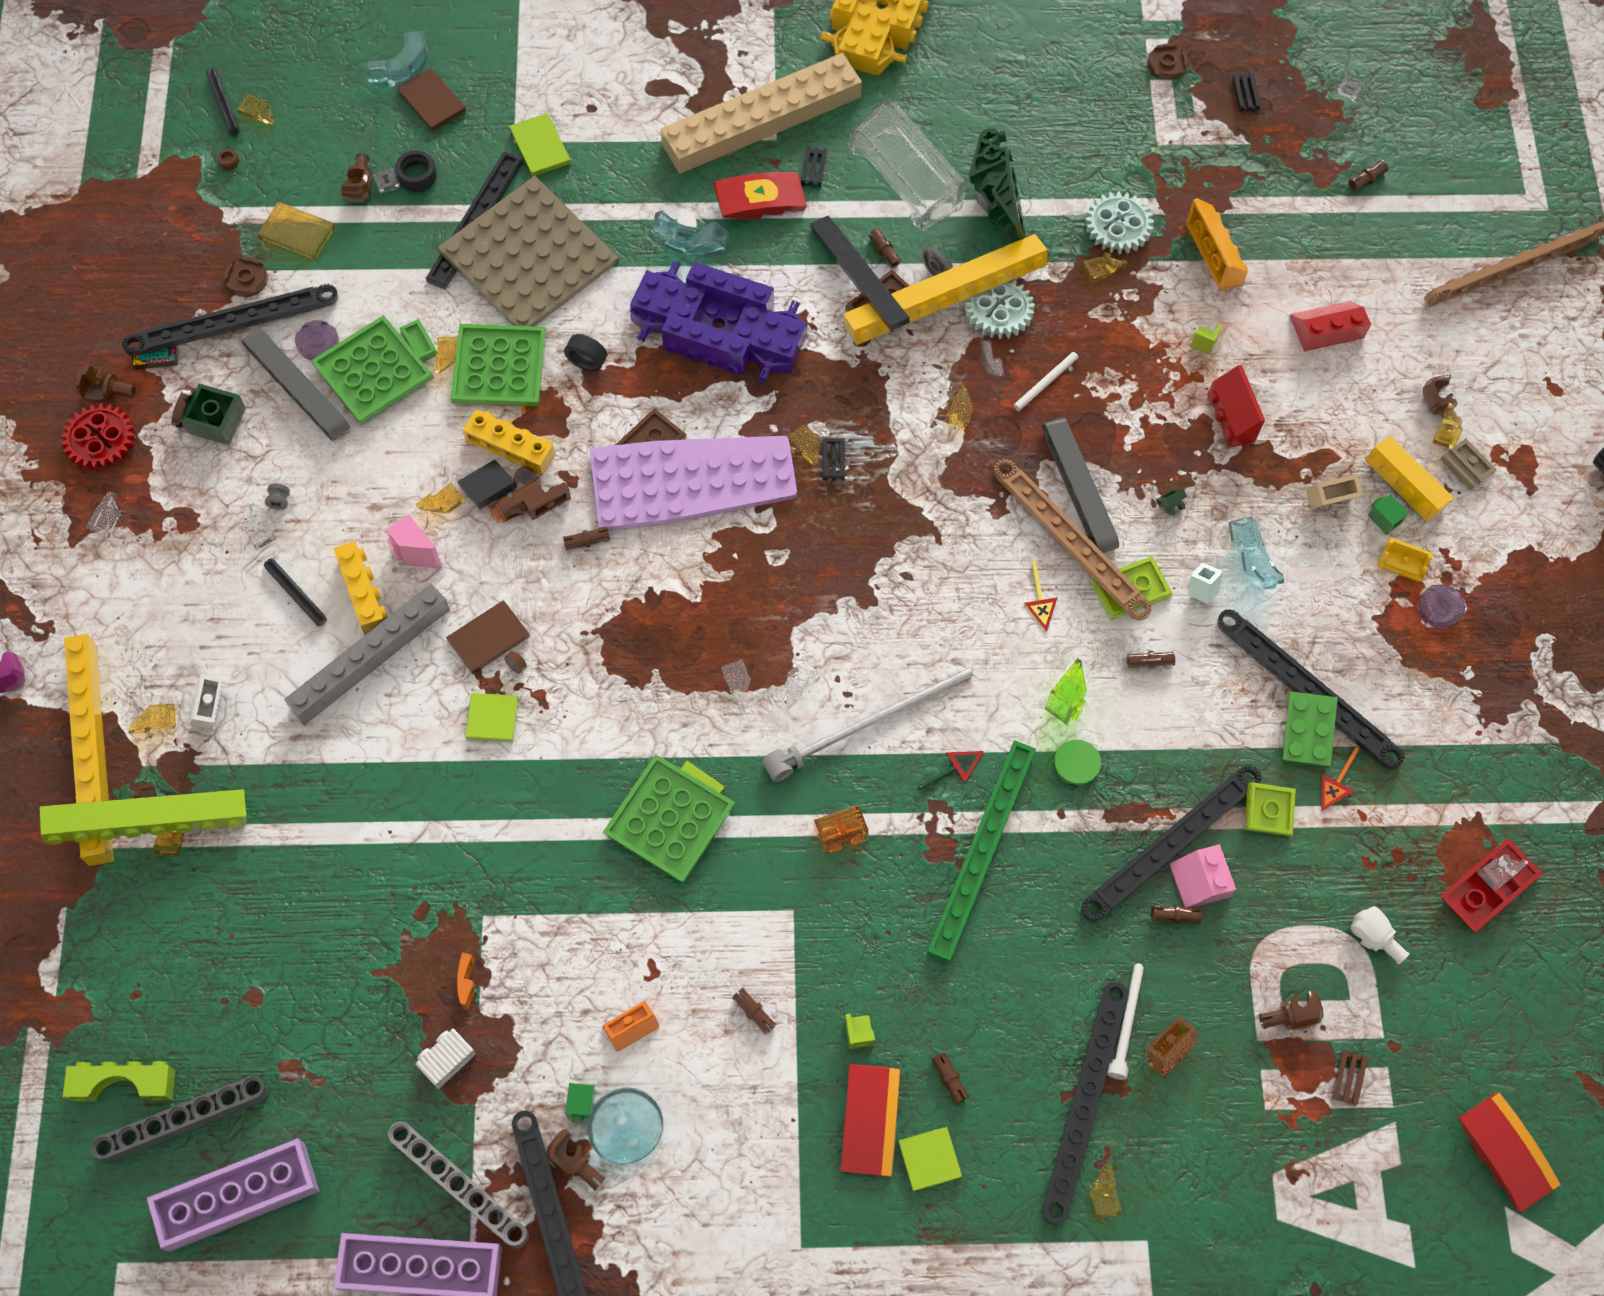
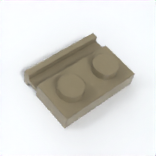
[1440,438,1497,490]

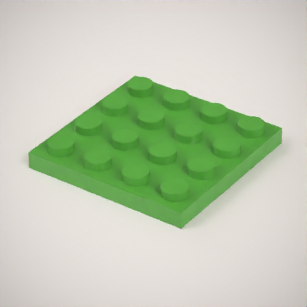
[311,315,434,425]
[451,324,546,406]
[603,754,736,884]

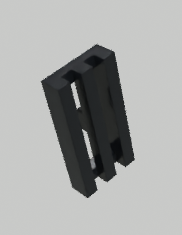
[1232,73,1261,112]
[801,146,827,187]
[823,438,845,481]

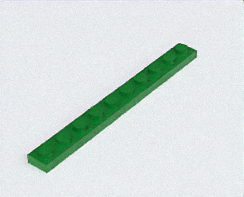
[927,740,1036,963]

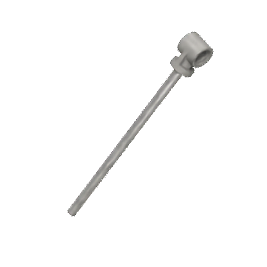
[762,668,973,782]

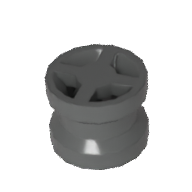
[264,483,290,510]

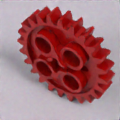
[61,403,137,471]

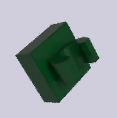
[1155,489,1187,515]

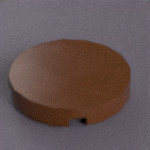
[1147,44,1188,80]
[224,257,268,297]
[171,385,196,429]

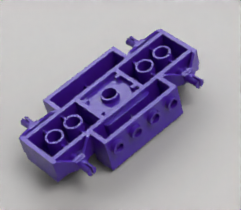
[630,261,808,382]

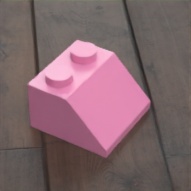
[386,514,442,569]
[1169,844,1236,908]

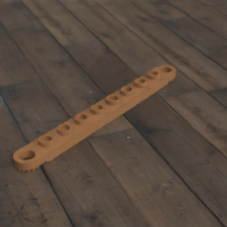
[1424,222,1604,307]
[994,459,1152,621]

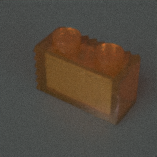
[813,805,869,852]
[1146,1016,1198,1076]

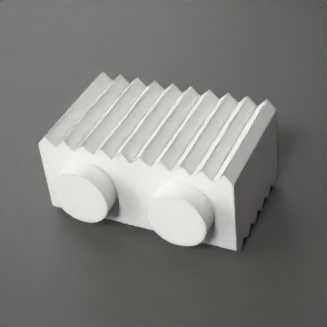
[189,674,224,729]
[416,1029,476,1089]

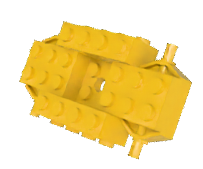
[820,0,929,76]

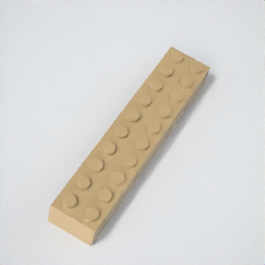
[660,53,862,174]

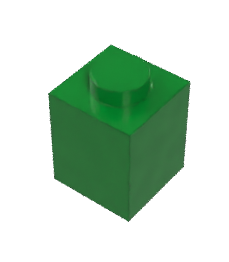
[1368,494,1409,535]
[565,1083,596,1124]

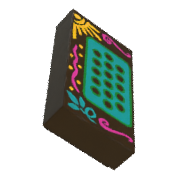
[132,346,178,370]

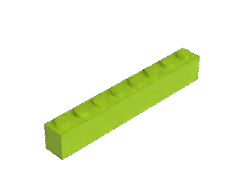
[40,789,246,845]

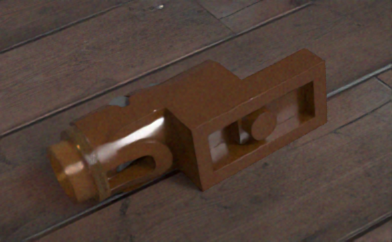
[489,481,571,523]

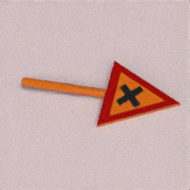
[1321,746,1359,812]

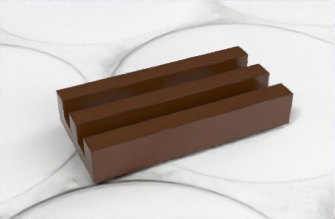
[1331,1049,1368,1106]

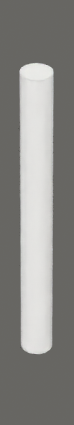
[1013,352,1078,411]

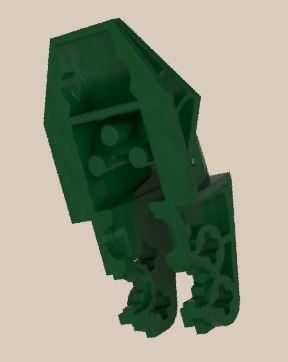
[969,128,1026,241]

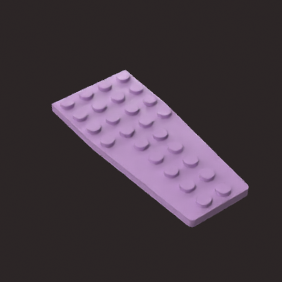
[590,436,797,530]

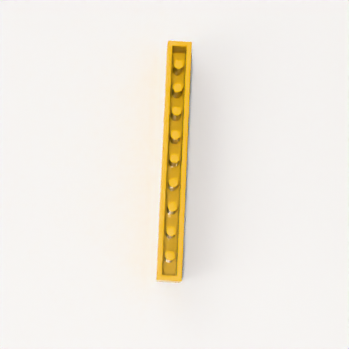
[843,234,1048,345]
[64,634,114,866]

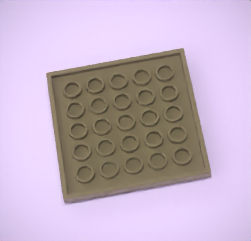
[438,176,619,326]

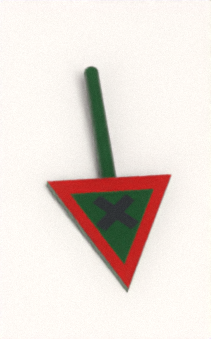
[918,751,984,790]

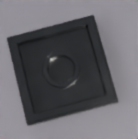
[457,459,517,510]

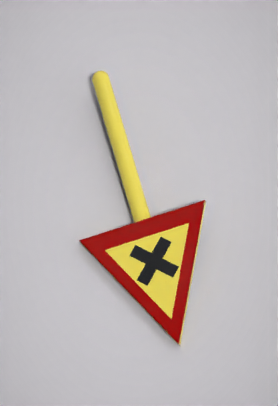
[1024,561,1058,632]

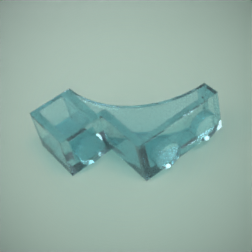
[1228,517,1284,590]

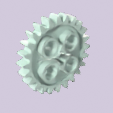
[1085,192,1154,254]
[964,280,1035,339]

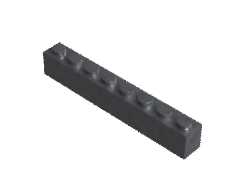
[284,583,450,725]

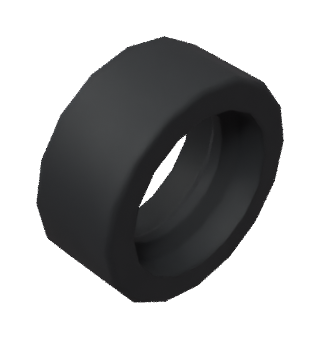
[395,150,437,192]
[564,334,608,372]

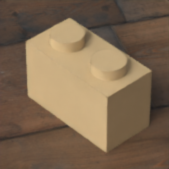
[1306,474,1363,510]

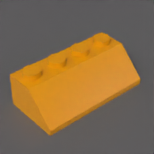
[1186,198,1248,291]

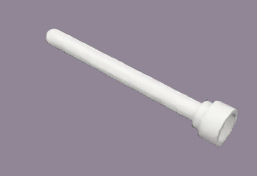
[1107,963,1144,1080]

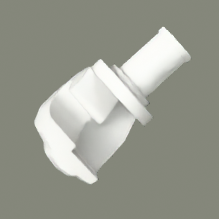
[1350,906,1410,965]

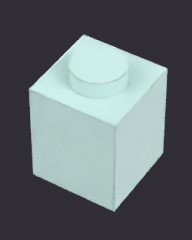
[1188,563,1222,604]

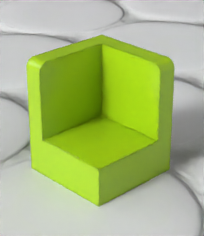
[1190,324,1222,355]
[845,1014,875,1049]

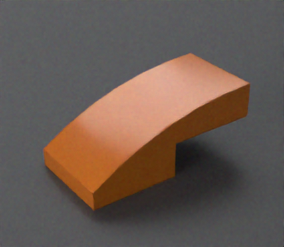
[457,952,476,1010]

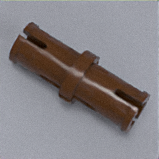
[1348,160,1388,191]
[868,228,902,268]
[563,527,610,551]
[1127,650,1176,669]
[1151,905,1202,925]
[732,987,777,1035]
[931,1052,970,1105]

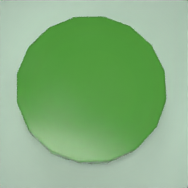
[1054,740,1101,786]

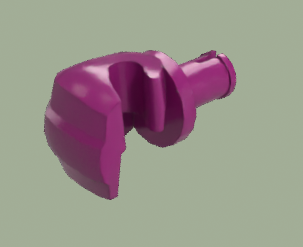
[0,651,25,693]

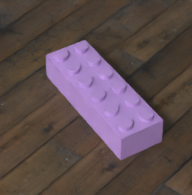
[147,1138,320,1252]
[333,1233,502,1296]

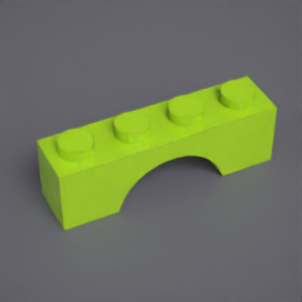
[63,1061,175,1102]

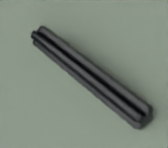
[206,68,240,135]
[263,558,327,626]

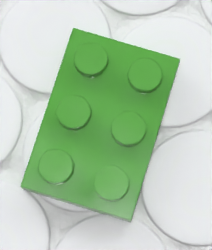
[1282,692,1338,768]

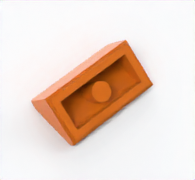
[602,1001,659,1052]

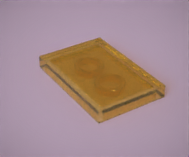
[258,202,335,259]

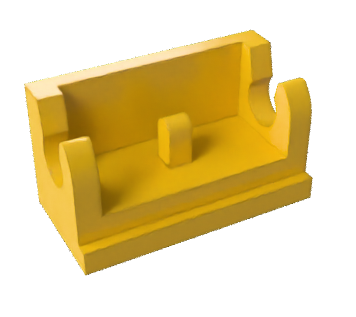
[1377,537,1434,583]

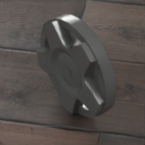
[921,246,953,276]

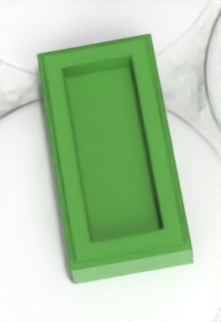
[399,319,438,362]

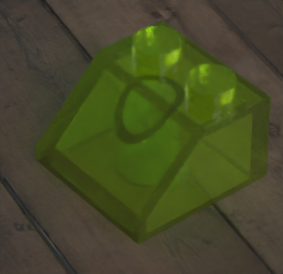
[1045,658,1087,725]

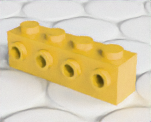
[463,409,555,476]
[1365,436,1454,522]
[333,541,388,635]

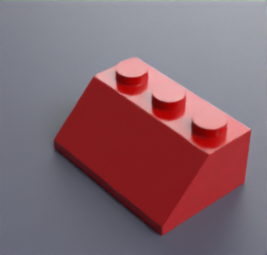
[1290,301,1371,352]
[1207,364,1265,448]

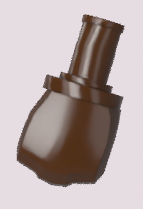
[341,153,373,203]
[75,365,136,401]
[1423,375,1460,431]
[1259,990,1324,1031]
[546,1129,606,1191]

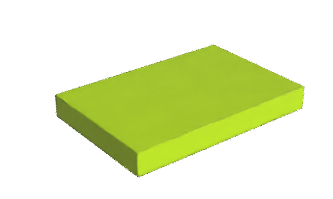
[510,113,571,177]
[1091,556,1172,621]

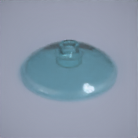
[587,1087,663,1164]

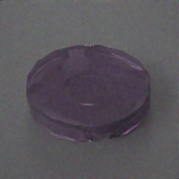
[295,320,339,360]
[1418,584,1465,628]

